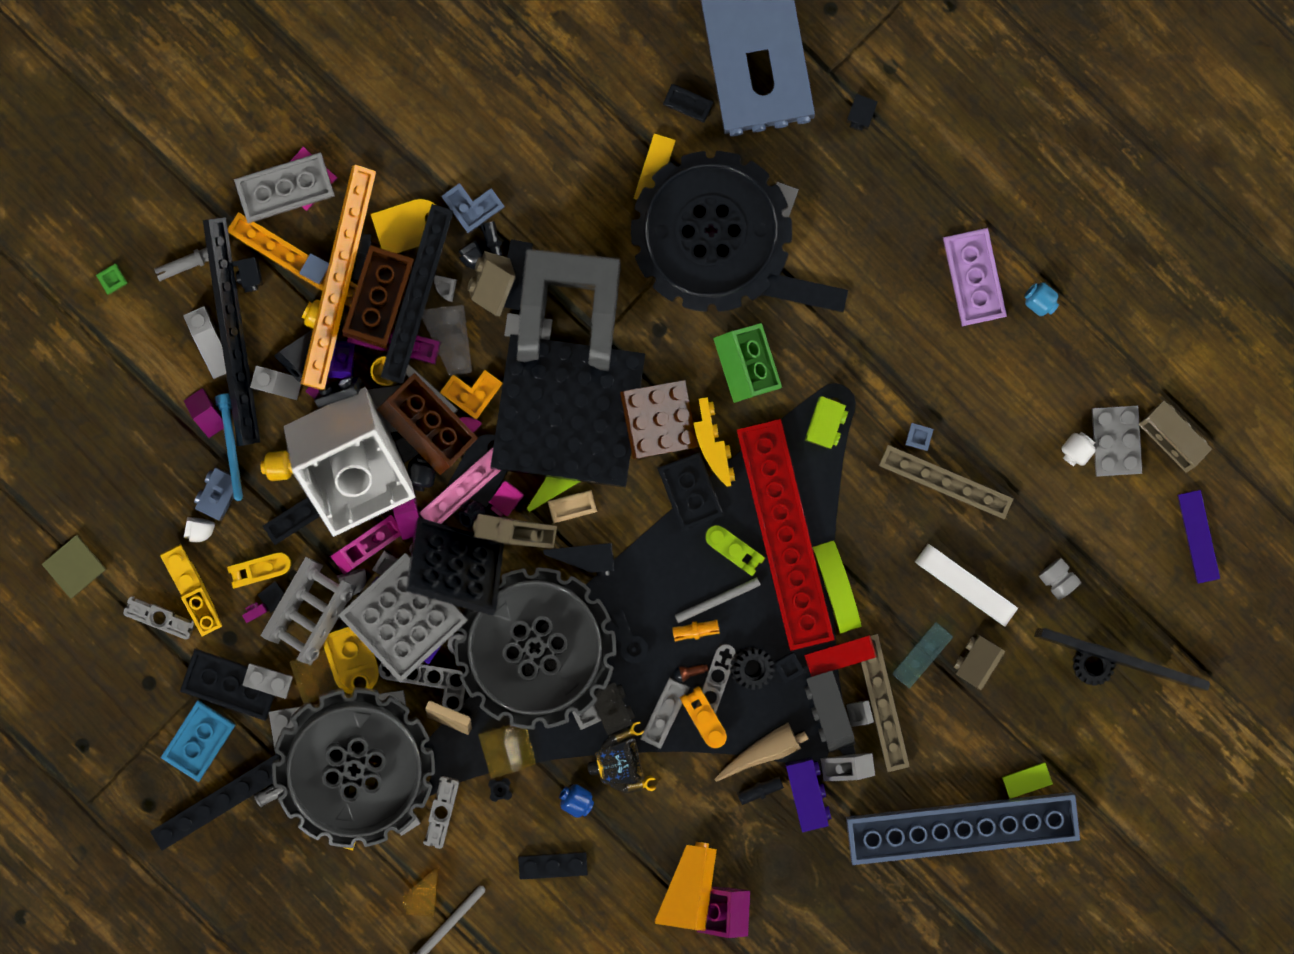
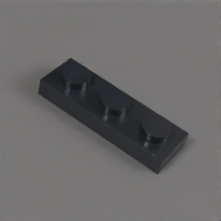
[518,852,588,880]

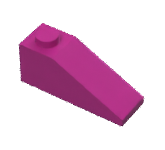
[331,515,401,575]

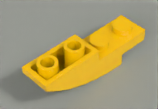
[694,397,735,487]
[160,544,222,636]

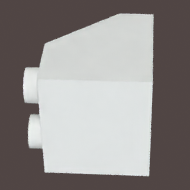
[284,387,416,537]

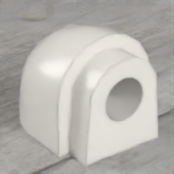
[184,517,215,542]

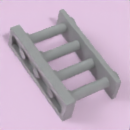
[260,557,356,665]

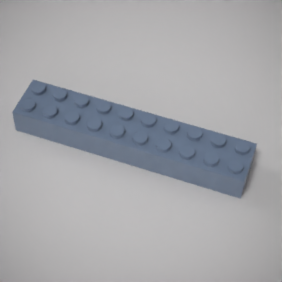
[846,792,1080,865]

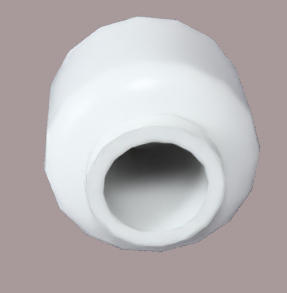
[1061,432,1096,467]

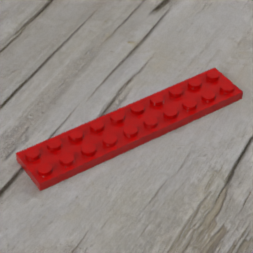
[737,419,834,651]

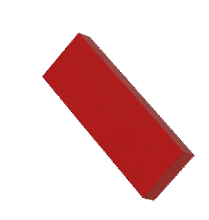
[805,635,877,677]

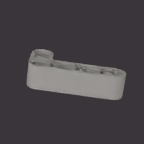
[379,663,466,712]

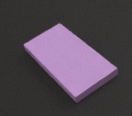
[943,228,1007,326]

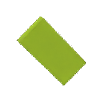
[1002,762,1053,799]

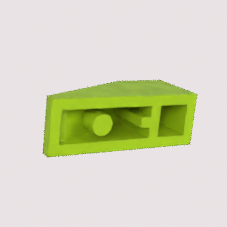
[527,477,581,512]

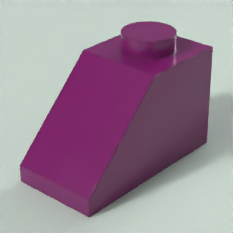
[393,492,421,540]

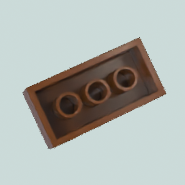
[342,245,414,349]
[376,373,478,475]

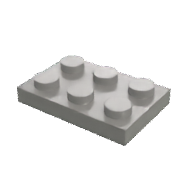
[1092,406,1142,477]

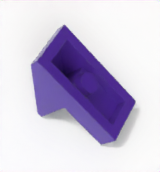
[328,341,355,378]

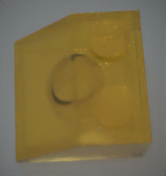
[479,724,536,778]

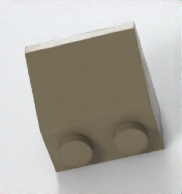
[467,251,516,317]
[953,635,1005,690]

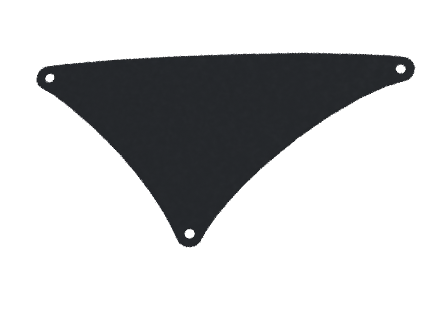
[424,383,856,796]

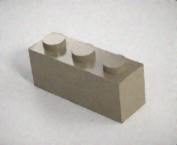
[1138,401,1212,473]

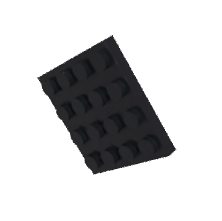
[406,517,504,616]

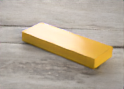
[634,133,676,200]

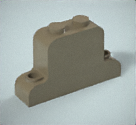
[473,514,557,549]

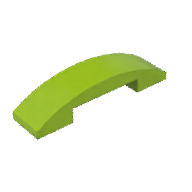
[812,540,862,634]

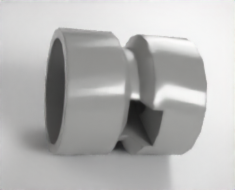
[1038,557,1081,600]

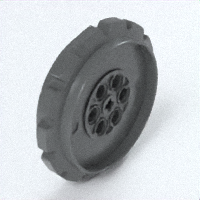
[455,568,616,730]
[272,687,435,848]

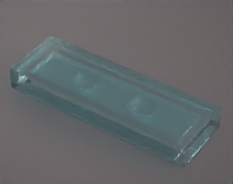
[892,622,953,689]

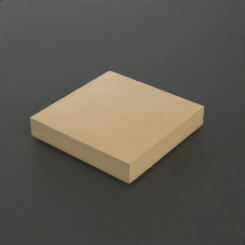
[425,701,472,735]

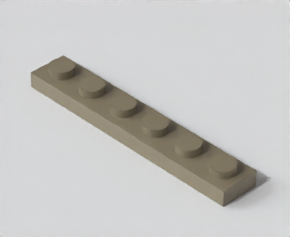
[879,445,1013,520]
[858,634,910,772]

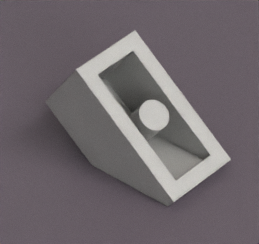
[250,366,301,400]
[821,753,875,781]

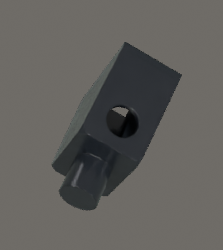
[275,329,328,382]

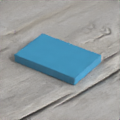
[161,700,236,782]

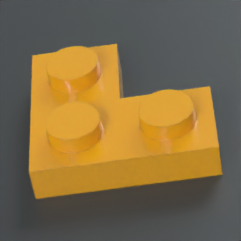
[440,370,503,420]

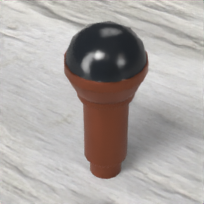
[674,664,709,682]

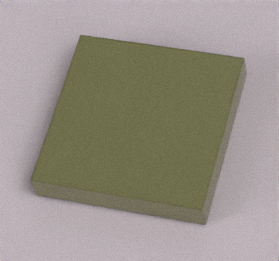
[42,535,107,599]

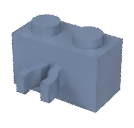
[194,468,242,521]

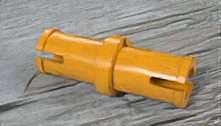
[672,620,720,642]

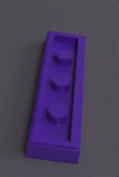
[1177,490,1220,584]

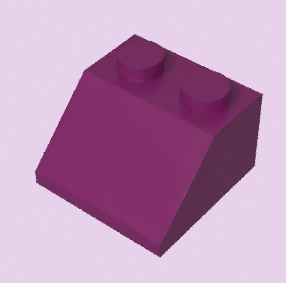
[697,887,750,938]

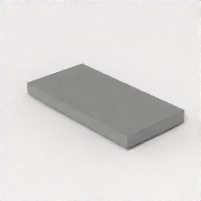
[234,152,335,223]

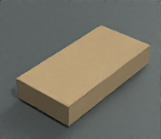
[548,490,597,523]

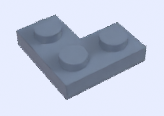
[441,183,505,234]

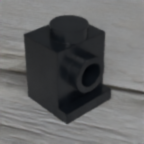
[232,257,263,293]

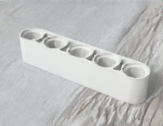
[915,544,1018,627]

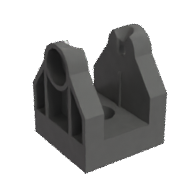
[517,250,621,371]

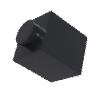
[846,94,878,131]

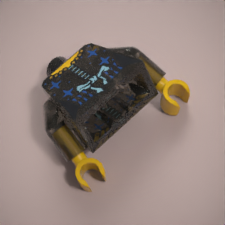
[588,722,656,793]

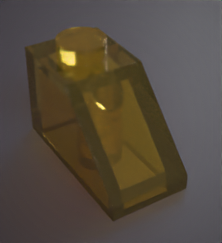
[403,868,439,917]

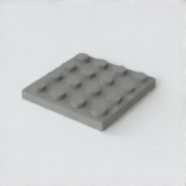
[338,553,468,683]

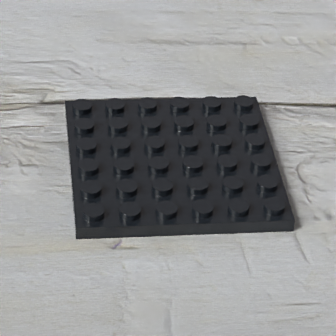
[490,334,645,488]

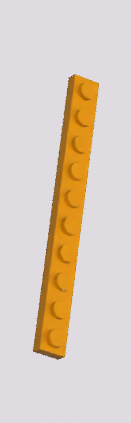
[300,165,376,390]

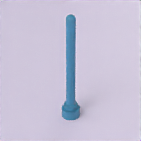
[215,393,243,501]

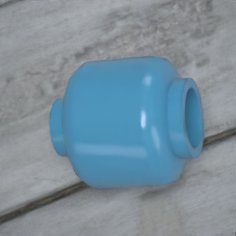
[1024,282,1059,316]

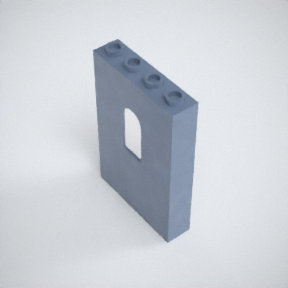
[701,0,815,136]

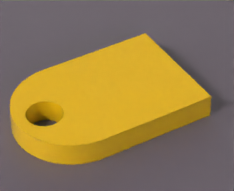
[371,199,435,254]
[323,627,380,694]

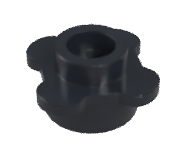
[488,778,512,802]

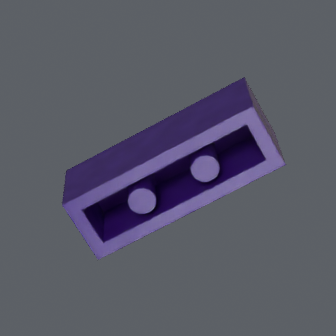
[785,757,832,832]

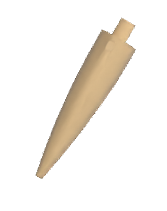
[715,723,809,782]

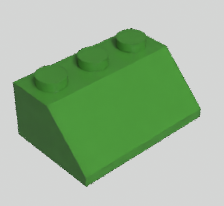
[713,323,782,403]

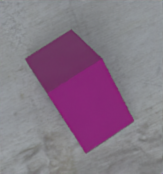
[184,388,224,438]

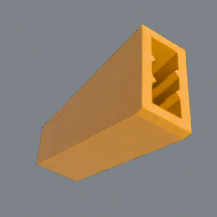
[655,842,717,931]

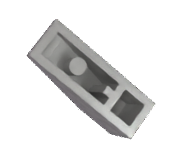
[183,306,226,379]

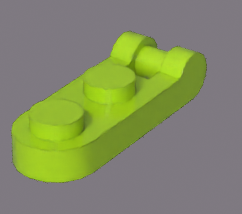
[706,526,766,577]

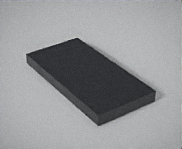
[180,648,275,721]

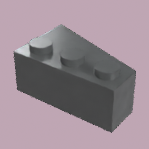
[804,671,855,752]

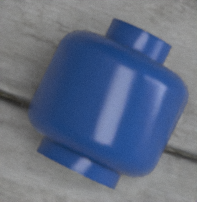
[559,784,594,818]

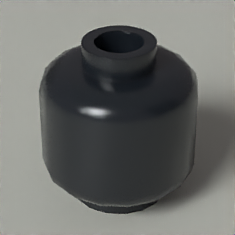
[407,457,437,491]

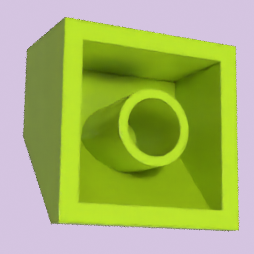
[805,396,848,449]

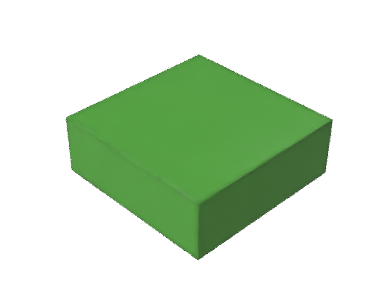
[96,264,128,295]

